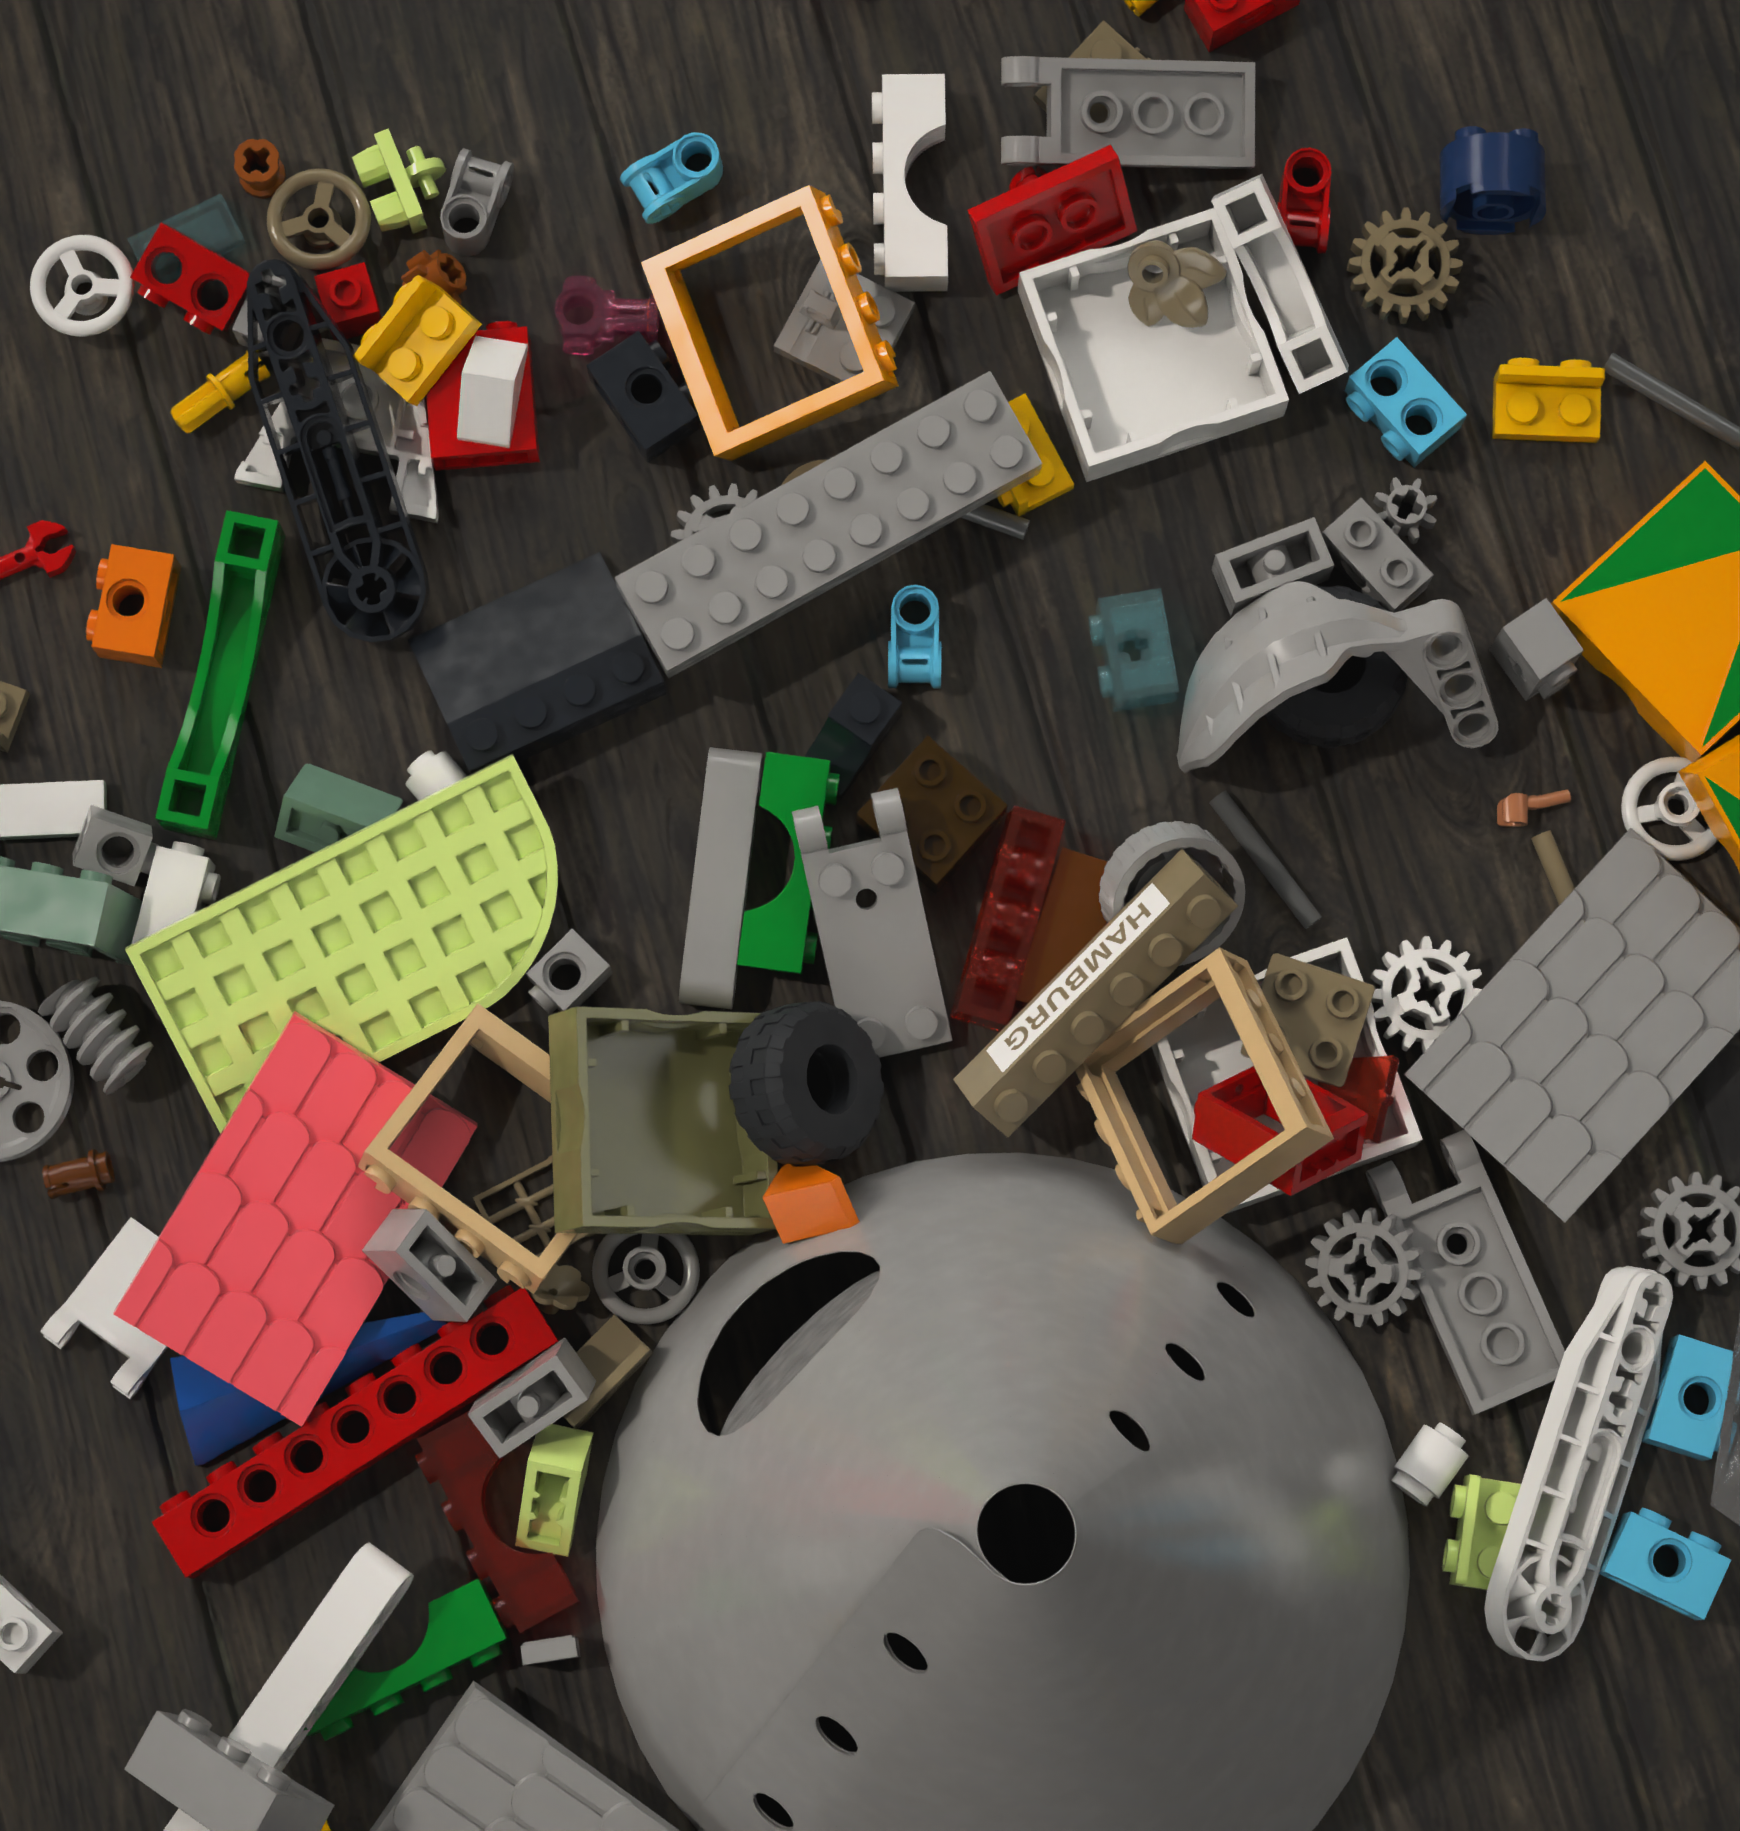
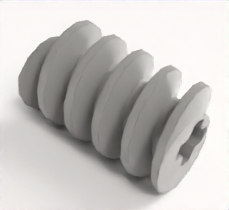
[38,976,154,1095]

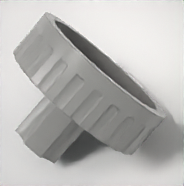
[1099,821,1245,966]

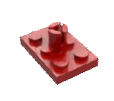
[967,145,1137,296]

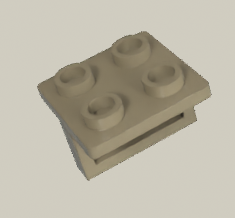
[1240,953,1375,1088]

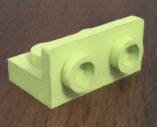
[1442,1474,1521,1590]

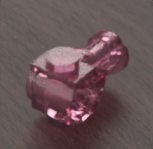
[555,276,660,355]

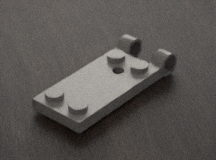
[1001,56,1255,169]
[792,788,953,1058]
[1366,1130,1565,1415]

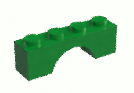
[737,752,840,974]
[304,1579,510,1741]

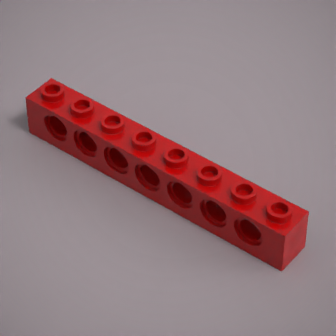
[152,1285,559,1579]

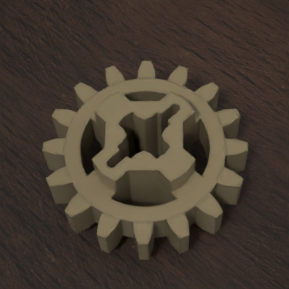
[1347,207,1463,324]

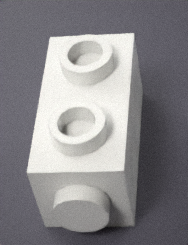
[132,841,221,944]

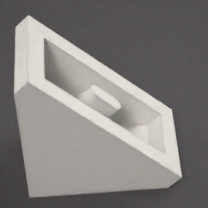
[457,336,528,448]

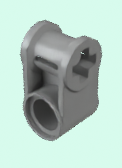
[440,148,514,256]

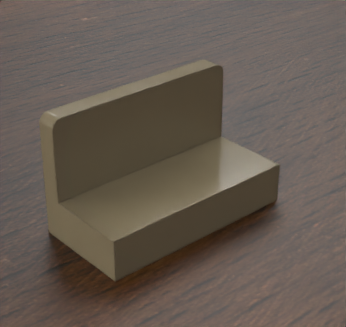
[563,1314,653,1429]

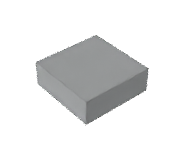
[520,1635,581,1665]

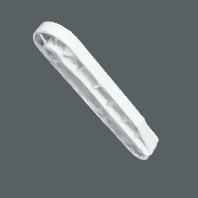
[1484,1266,1673,1662]

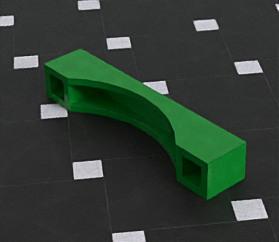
[155,510,286,840]

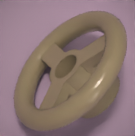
[267,168,371,270]

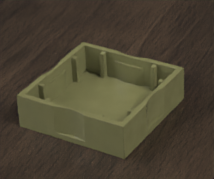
[548,1007,778,1235]

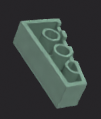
[0,856,142,966]

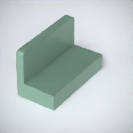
[274,764,403,852]

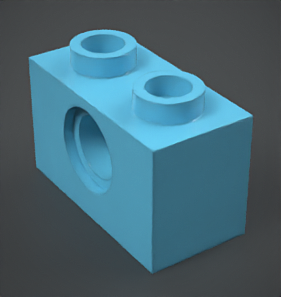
[1642,1334,1740,1461]
[1599,1507,1731,1620]

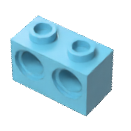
[1344,337,1467,467]

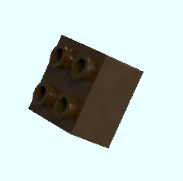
[856,735,1008,894]

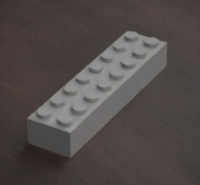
[615,371,1043,678]

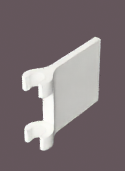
[40,1217,168,1400]

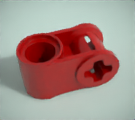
[1277,147,1332,254]

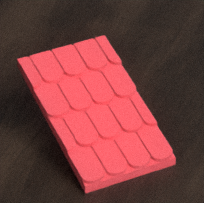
[113,1011,478,1427]

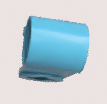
[620,132,723,224]
[888,584,941,689]

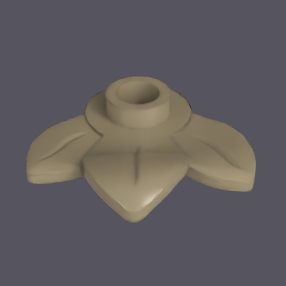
[1127,240,1227,328]

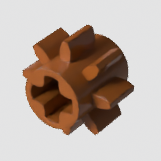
[401,249,467,305]

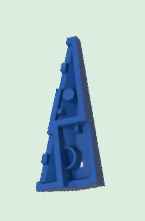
[170,1312,447,1466]

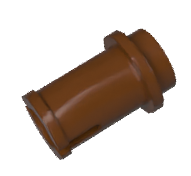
[42,1149,115,1199]

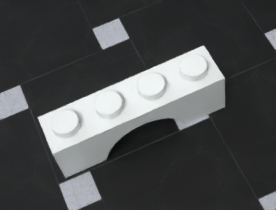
[872,74,948,292]
[1211,174,1349,394]

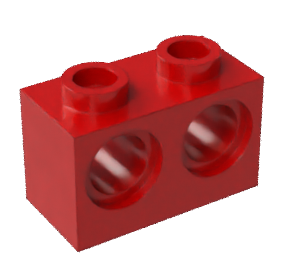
[130,222,250,335]

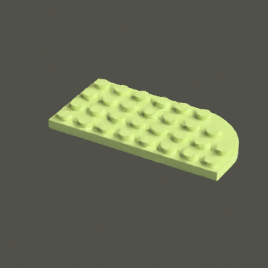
[125,754,558,1134]

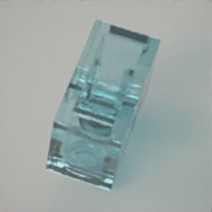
[1088,588,1179,712]

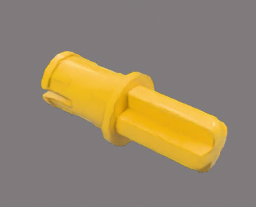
[170,351,271,434]

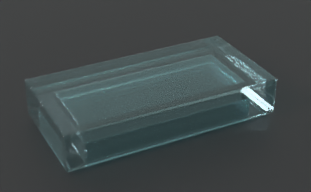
[127,193,246,283]

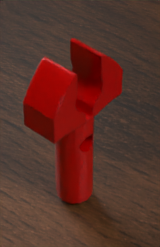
[0,520,76,580]

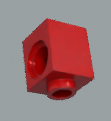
[314,262,382,341]

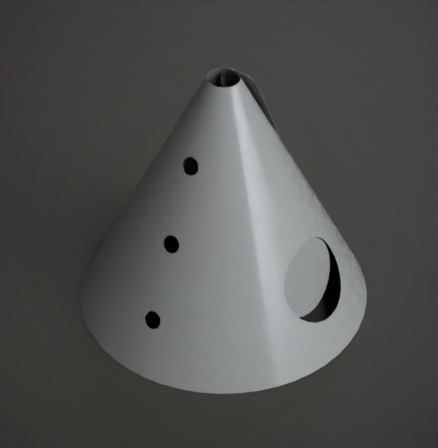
[596,1153,1410,1831]

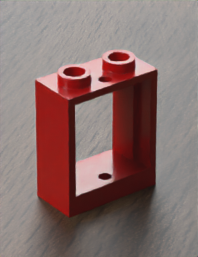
[1192,1066,1368,1196]

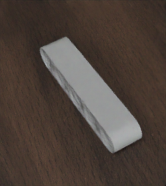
[679,747,763,1009]

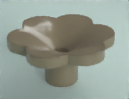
[530,1264,590,1314]

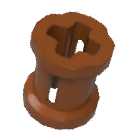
[234,139,286,199]

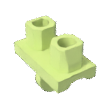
[352,128,446,234]

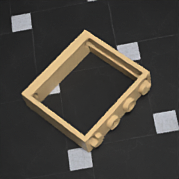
[1075,947,1334,1244]
[358,1004,579,1294]

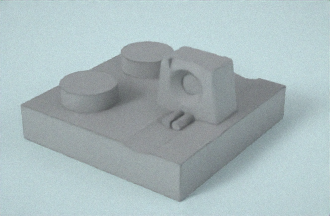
[774,259,915,383]

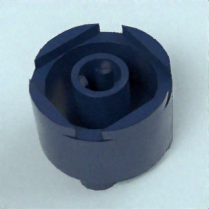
[1439,126,1546,235]

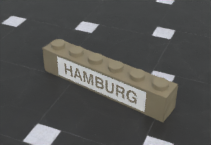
[953,849,1238,1137]

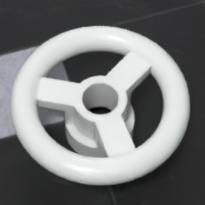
[30,235,135,337]
[1621,757,1717,861]

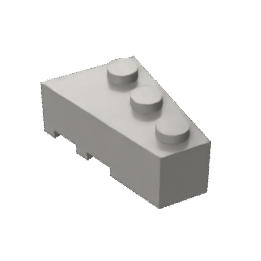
[124,1709,335,1831]

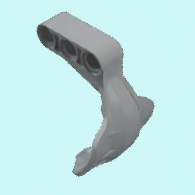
[1177,581,1499,773]

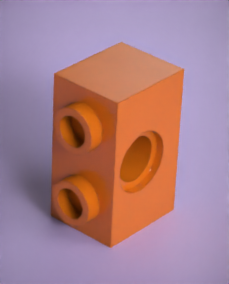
[86,544,181,668]

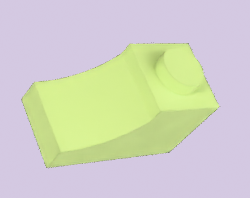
[515,1424,593,1557]

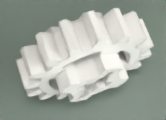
[1370,936,1482,1053]

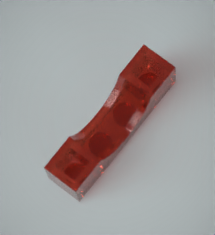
[415,1411,581,1634]

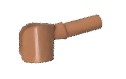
[1497,789,1571,827]

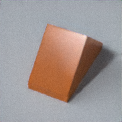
[762,1164,860,1244]

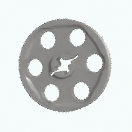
[0,1000,74,1162]

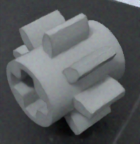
[1373,477,1437,544]

